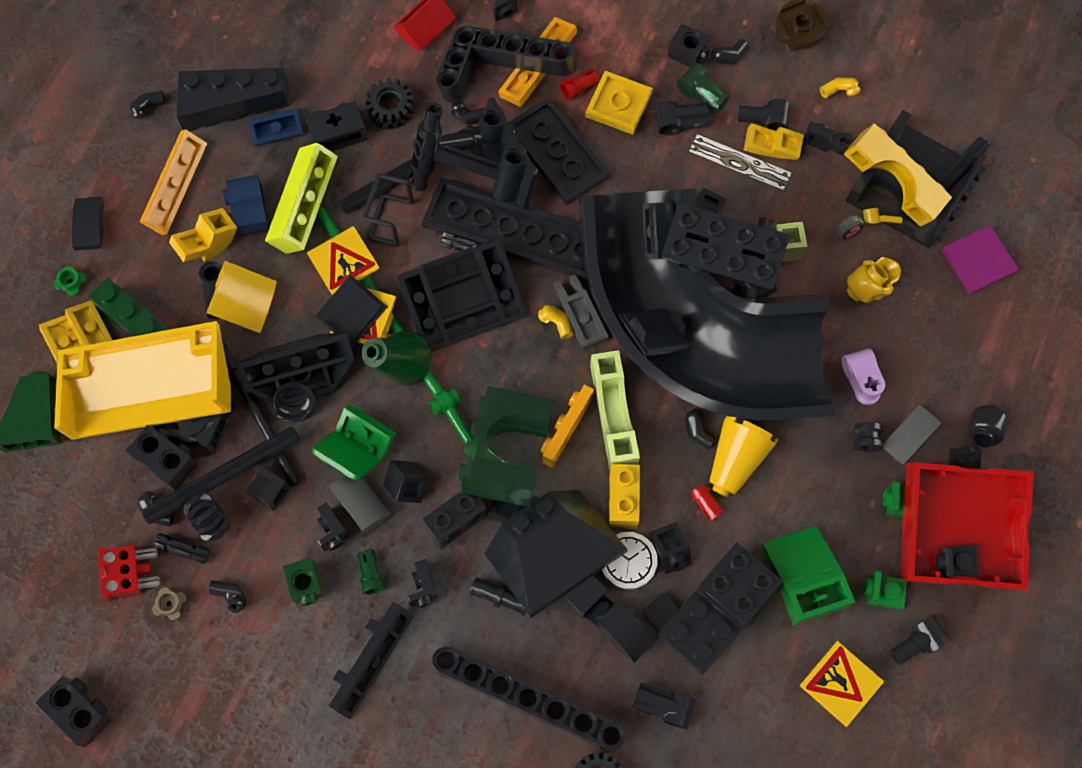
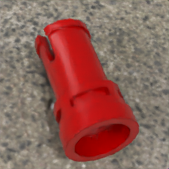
[559,68,600,101]

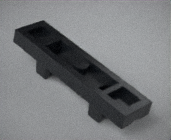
[329,602,414,720]

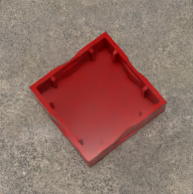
[900,462,1034,591]

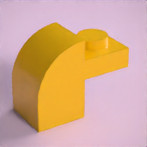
[169,208,237,262]

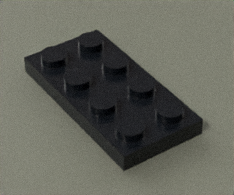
[508,97,610,205]

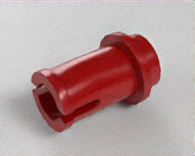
[690,484,725,522]

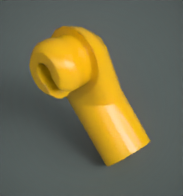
[538,305,574,339]

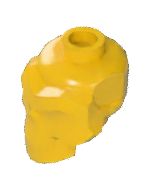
[847,257,901,303]

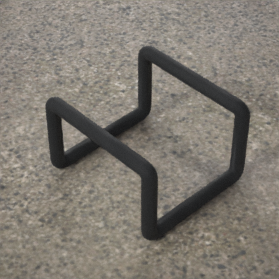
[362,173,414,247]

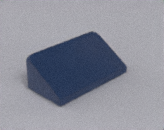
[247,108,305,146]

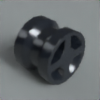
[854,422,883,452]

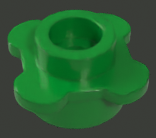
[54,266,87,296]

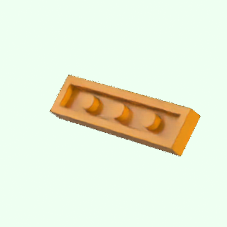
[498,17,577,107]
[140,129,207,235]

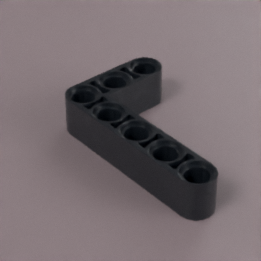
[436,26,577,103]

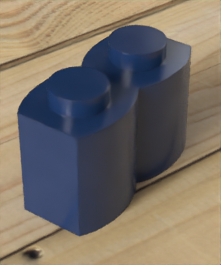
[223,174,270,236]

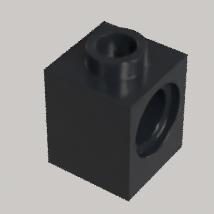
[668,23,710,70]

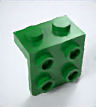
[312,404,396,480]

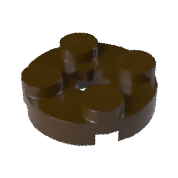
[775,0,828,51]

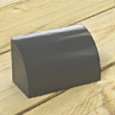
[329,476,393,537]

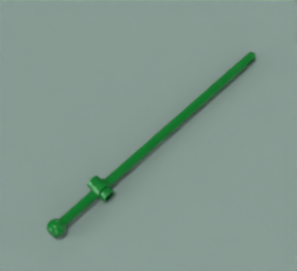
[317,207,492,469]

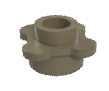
[152,588,186,621]

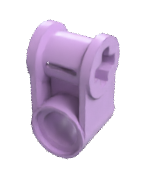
[841,348,885,405]

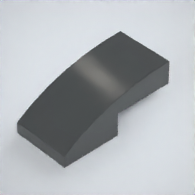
[883,404,941,465]

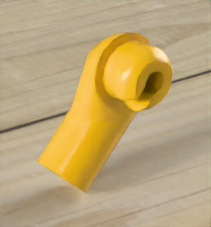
[819,77,860,98]

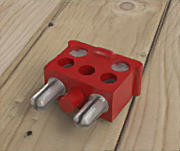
[98,545,160,603]

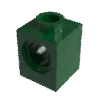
[283,557,325,606]

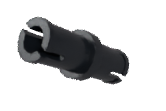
[470,577,526,615]

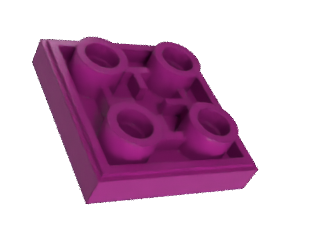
[941,225,1019,295]

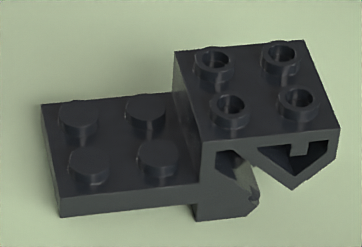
[657,542,783,676]

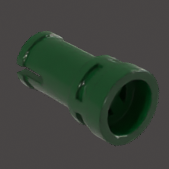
[357,549,385,595]

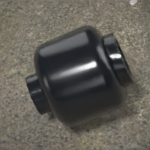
[967,405,1009,448]

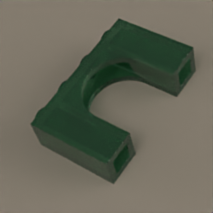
[457,386,554,507]

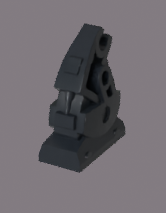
[152,398,237,455]

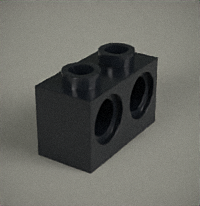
[125,425,198,491]
[422,485,488,549]
[35,676,112,747]

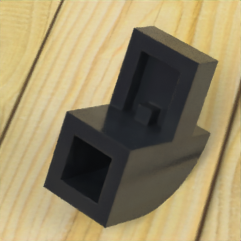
[585,595,655,663]

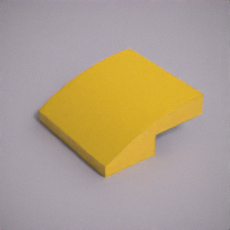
[206,261,277,333]
[39,300,112,364]

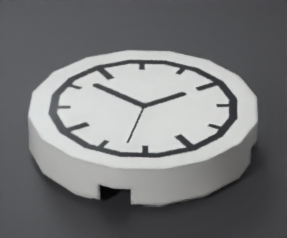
[601,532,658,590]

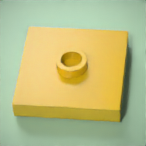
[585,71,653,135]

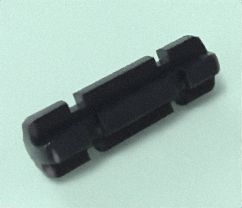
[441,232,479,251]
[153,533,211,564]

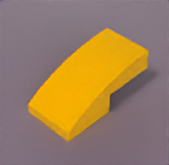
[743,123,804,160]

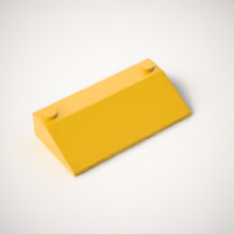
[54,321,231,440]

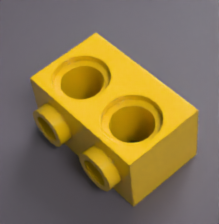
[608,464,640,529]

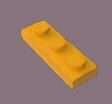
[540,384,594,468]

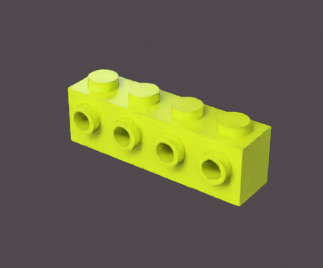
[265,143,338,254]

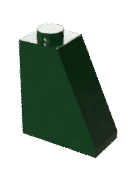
[0,371,61,453]

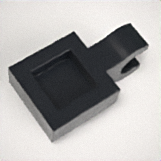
[802,121,853,155]

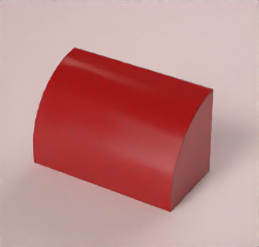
[393,0,456,51]

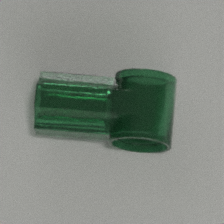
[676,63,730,114]

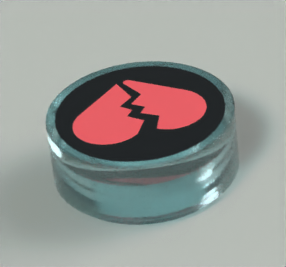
[837,216,865,240]

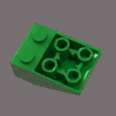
[762,526,855,626]

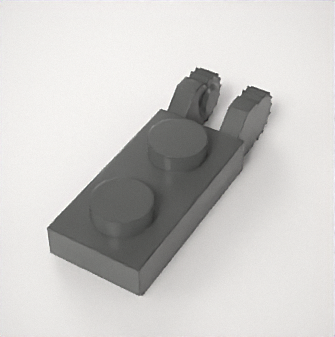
[554,275,608,350]

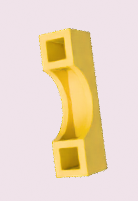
[844,123,952,227]

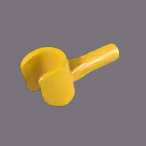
[863,208,902,224]

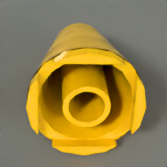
[709,416,778,497]

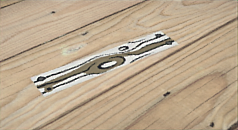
[689,134,791,190]

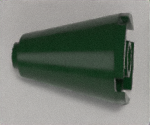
[362,330,432,386]

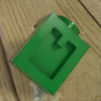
[883,481,905,517]
[863,571,907,610]

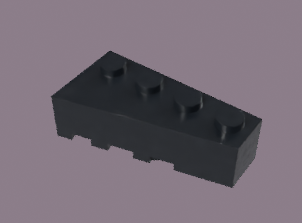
[176,68,289,132]

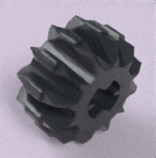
[184,492,230,543]

